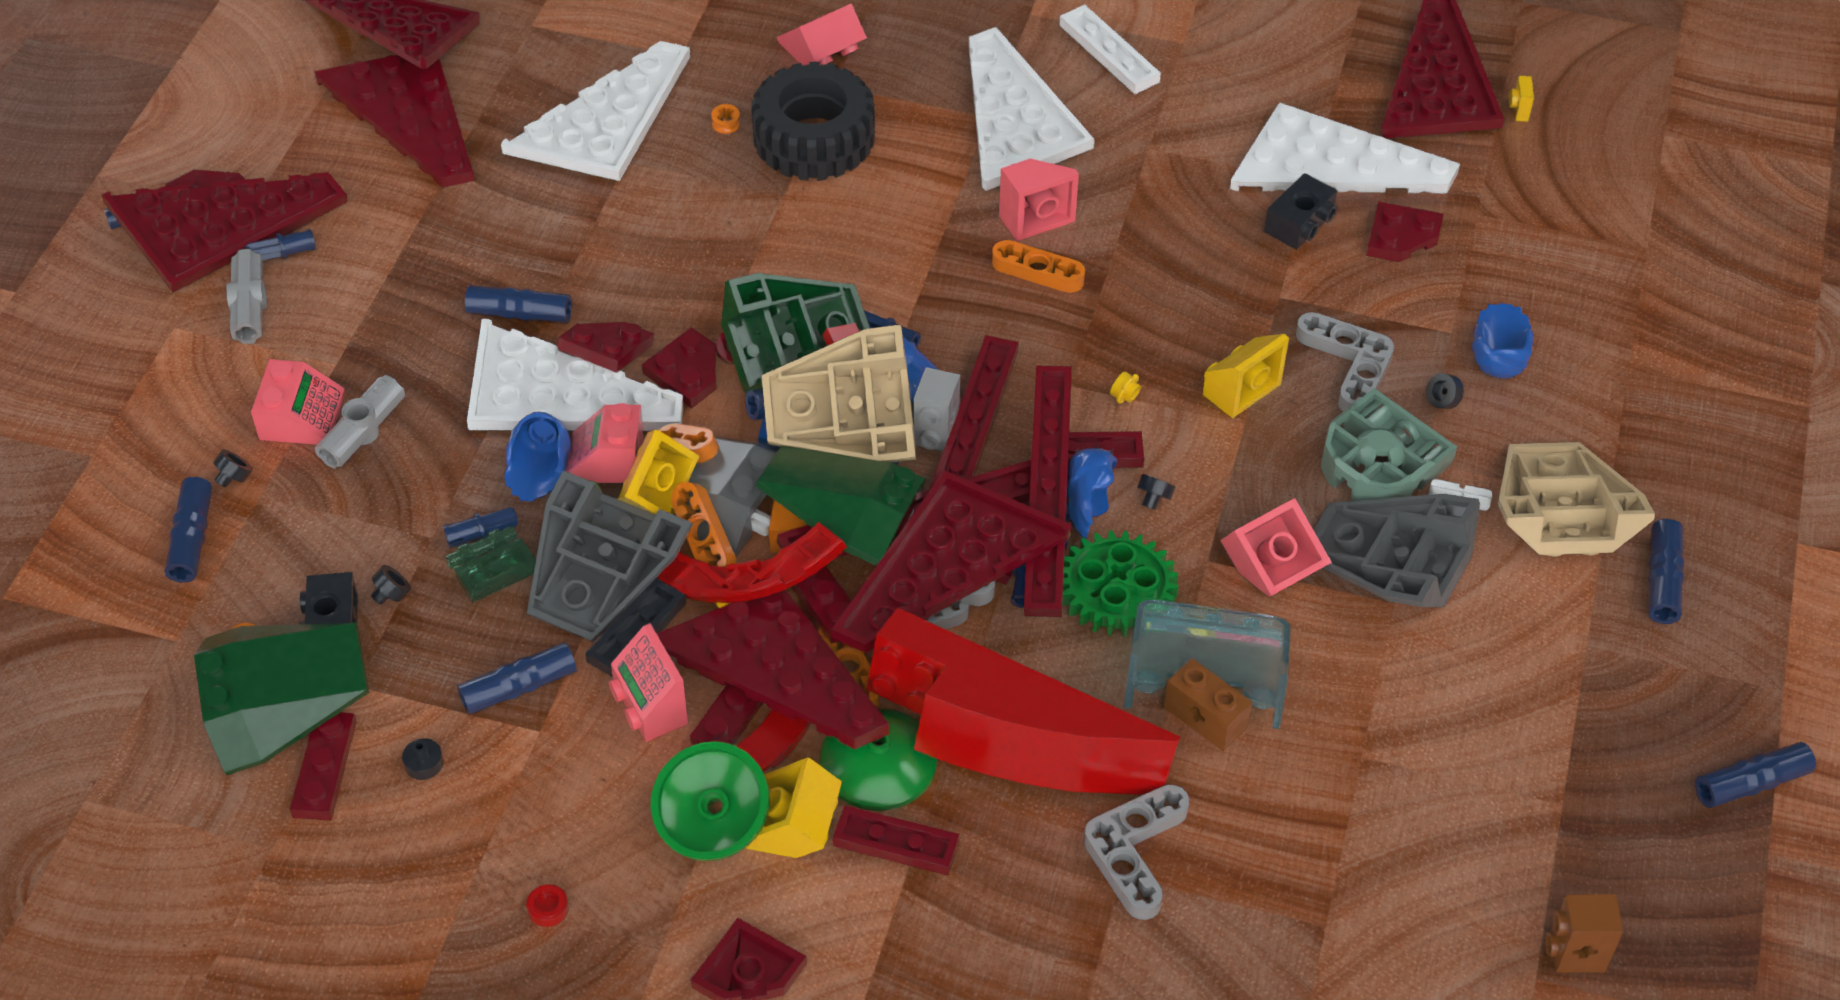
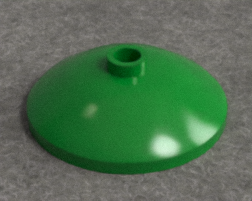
[820,708,937,811]
[651,742,770,861]

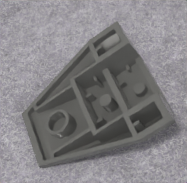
[674,437,781,558]
[527,470,693,643]
[1314,494,1480,607]

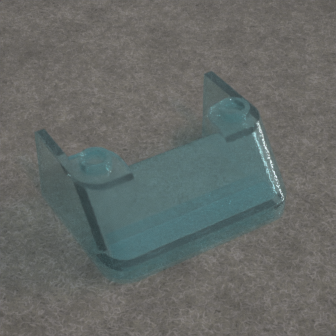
[1124,600,1290,729]

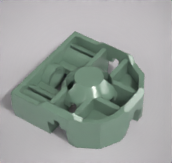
[1321,388,1457,501]

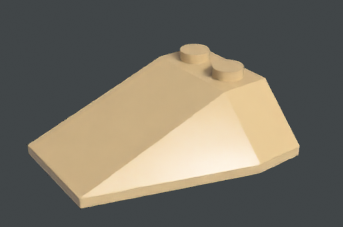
[762,325,916,463]
[1498,442,1655,557]

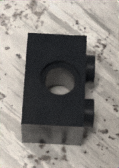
[1264,173,1338,250]
[299,572,358,626]

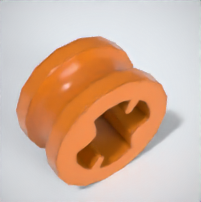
[711,104,740,134]

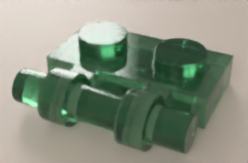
[444,526,536,603]

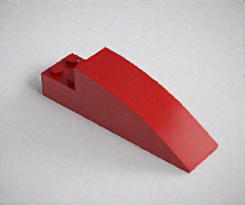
[866,608,1181,795]

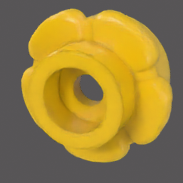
[1110,371,1141,404]

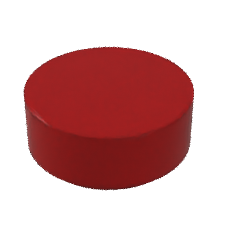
[526,884,569,927]

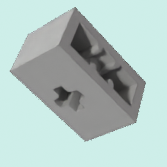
[914,367,960,451]

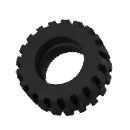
[751,62,875,181]

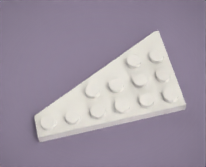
[969,27,1094,191]
[501,41,690,181]
[1230,103,1460,193]
[467,319,683,431]

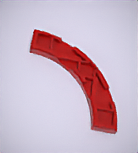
[657,522,847,603]
[735,710,811,772]

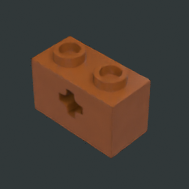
[1164,658,1252,751]
[1545,894,1623,973]

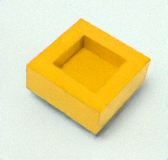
[1509,76,1534,122]

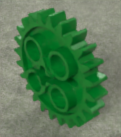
[1062,530,1179,637]

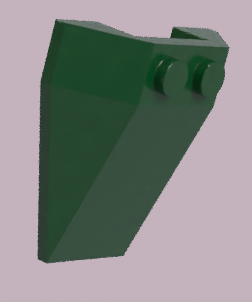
[721,273,870,394]
[756,446,925,566]
[194,623,370,775]

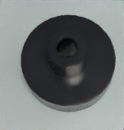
[1426,373,1464,409]
[213,449,253,487]
[1137,474,1176,510]
[371,565,411,605]
[402,738,444,780]

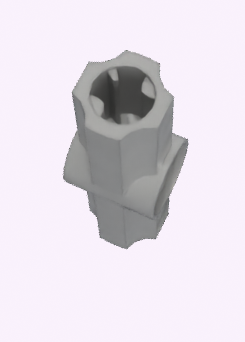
[226,249,267,344]
[315,375,405,469]

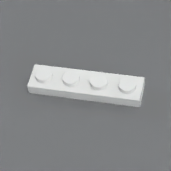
[1060,5,1161,94]

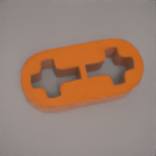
[658,423,719,463]

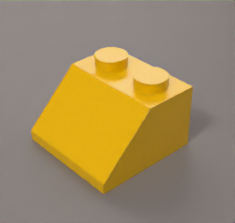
[1203,334,1289,419]
[618,429,700,515]
[745,757,842,858]

